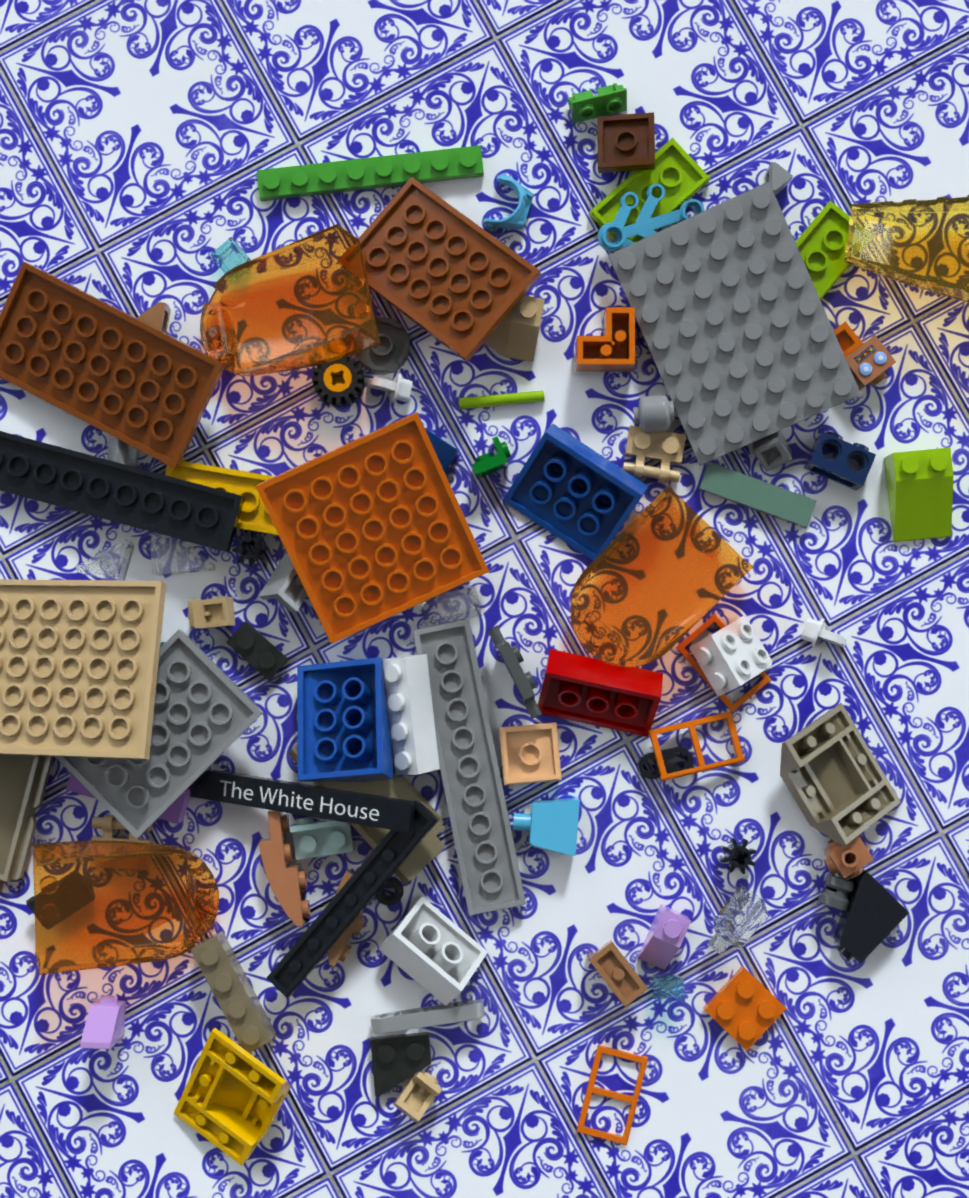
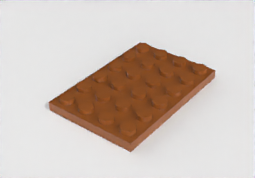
[339,177,541,362]

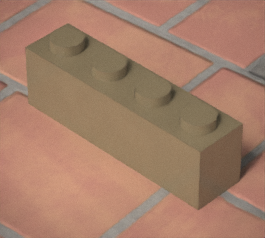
[191,930,276,1053]

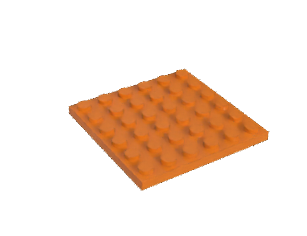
[255,412,489,644]

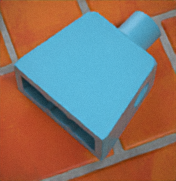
[513,798,580,856]

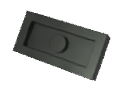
[226,621,289,681]

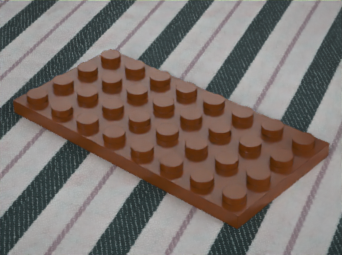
[0,261,226,468]

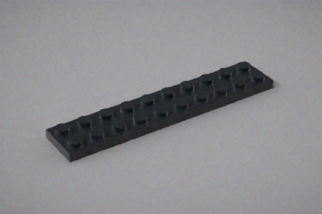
[0,431,245,553]

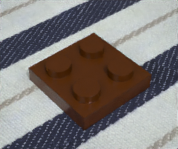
[598,112,655,173]

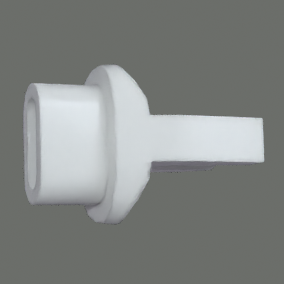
[366,373,413,403]
[800,617,847,648]

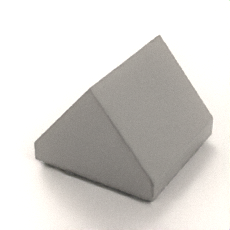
[765,162,793,196]
[107,438,137,467]

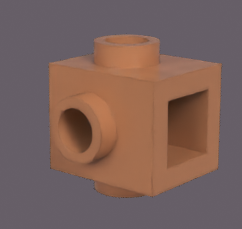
[822,836,874,879]

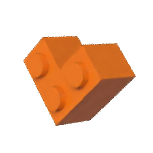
[575,307,635,372]

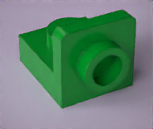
[472,436,511,479]

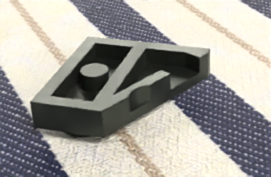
[370,1032,431,1097]

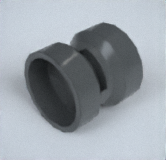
[818,873,855,911]

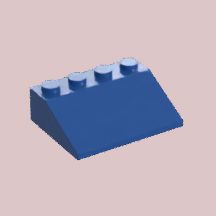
[502,424,648,563]
[297,657,393,782]

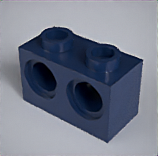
[804,432,876,491]

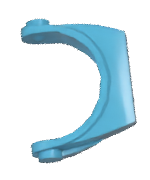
[483,174,534,230]

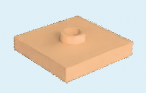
[498,722,562,785]

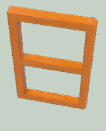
[676,614,771,713]
[648,711,745,781]
[576,1044,648,1145]

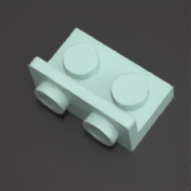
[290,817,354,860]

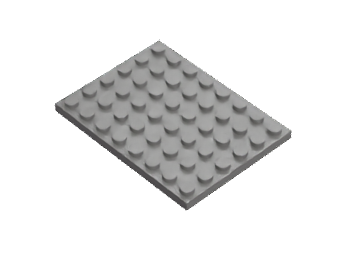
[608,181,861,466]

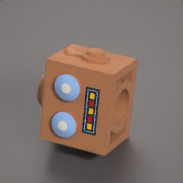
[846,335,896,390]

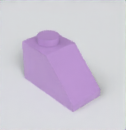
[638,904,691,970]
[80,995,126,1049]

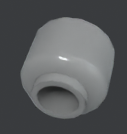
[633,395,675,433]

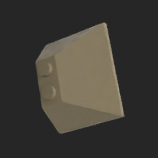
[780,703,901,846]

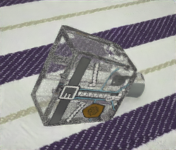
[708,883,768,955]

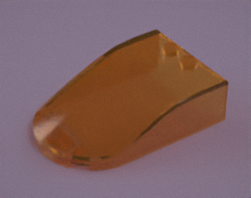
[200,224,380,376]
[571,485,754,667]
[33,840,219,975]

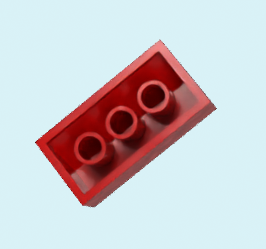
[537,649,663,737]

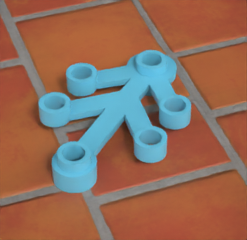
[598,183,704,252]

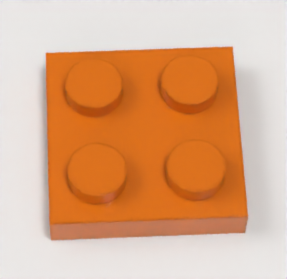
[703,966,787,1051]

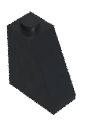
[833,870,909,963]

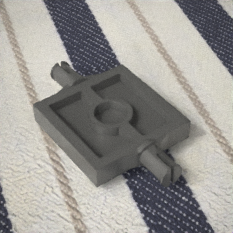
[487,625,542,719]

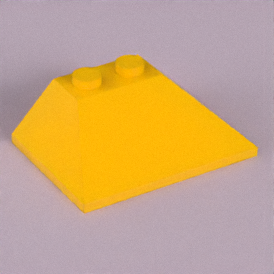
[174,1028,291,1166]

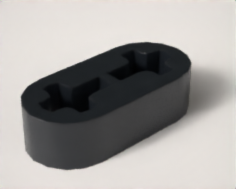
[637,747,693,779]

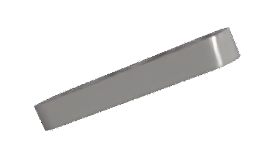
[370,1000,485,1034]

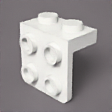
[689,616,772,697]

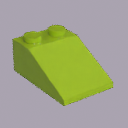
[884,447,954,542]

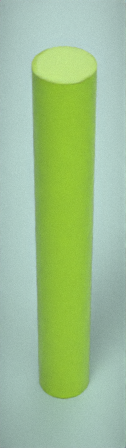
[459,390,545,409]

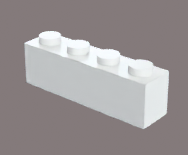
[382,654,440,775]

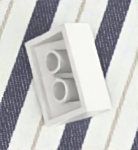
[379,896,488,1006]

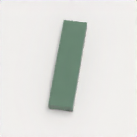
[698,462,817,528]

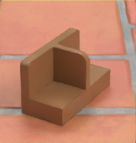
[587,940,648,1007]

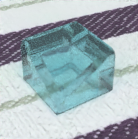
[210,237,253,281]
[651,975,685,1003]

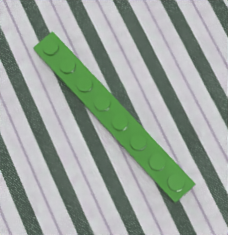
[257,145,484,201]

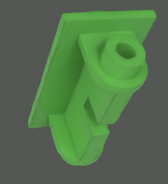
[567,83,627,124]

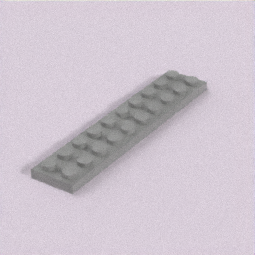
[413,619,526,916]

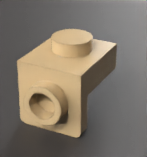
[188,597,235,629]
[393,1072,442,1123]

